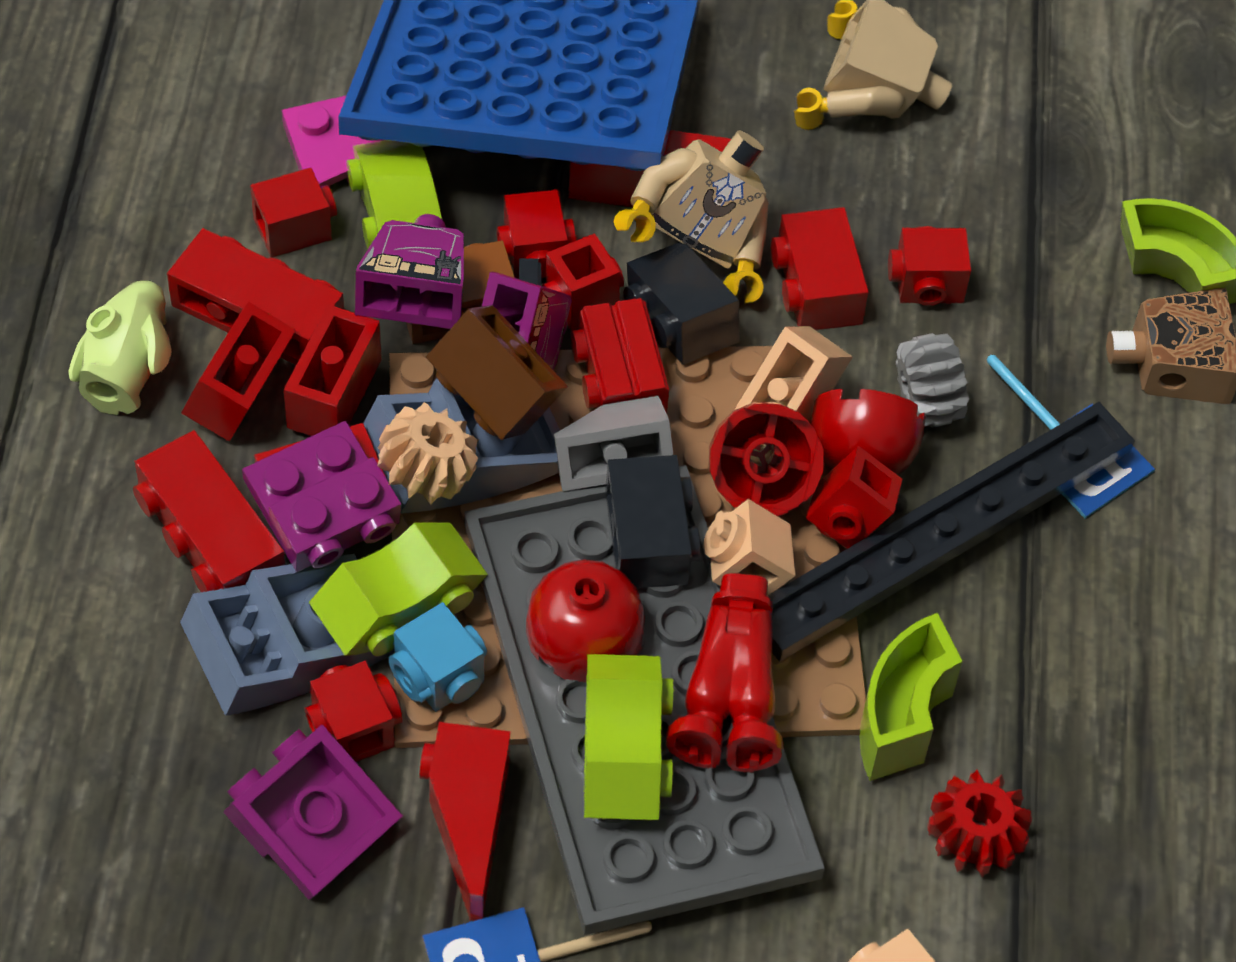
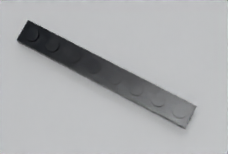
[767,402,1135,662]

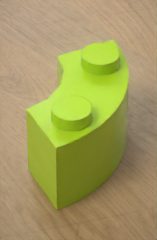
[347,140,442,249]
[1121,198,1236,304]
[309,523,488,656]
[860,613,963,781]
[584,654,673,820]

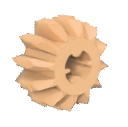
[377,402,478,504]

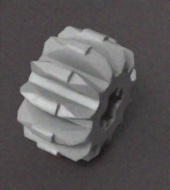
[895,333,969,428]

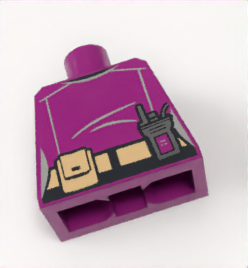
[355,214,464,329]
[482,272,572,370]

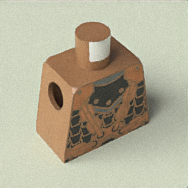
[1106,288,1236,404]

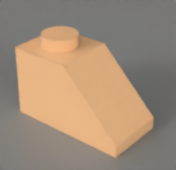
[734,326,853,446]

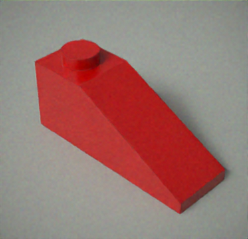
[419,722,511,921]

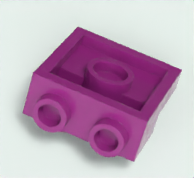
[242,421,401,573]
[223,725,403,900]

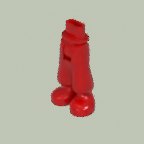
[666,573,783,772]

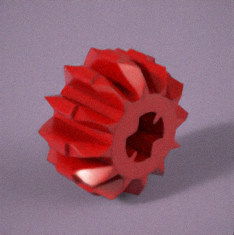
[927,769,1032,877]

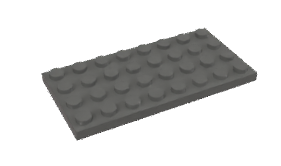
[464,465,825,935]

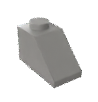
[554,396,673,491]

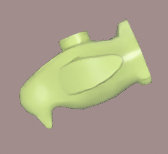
[68,281,172,415]

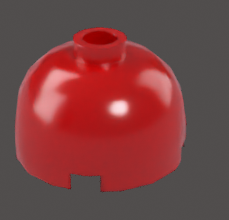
[811,389,926,475]
[708,402,824,516]
[526,559,645,683]

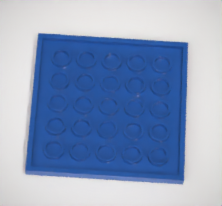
[338,0,701,171]

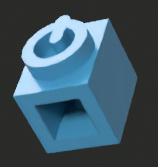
[389,602,487,712]

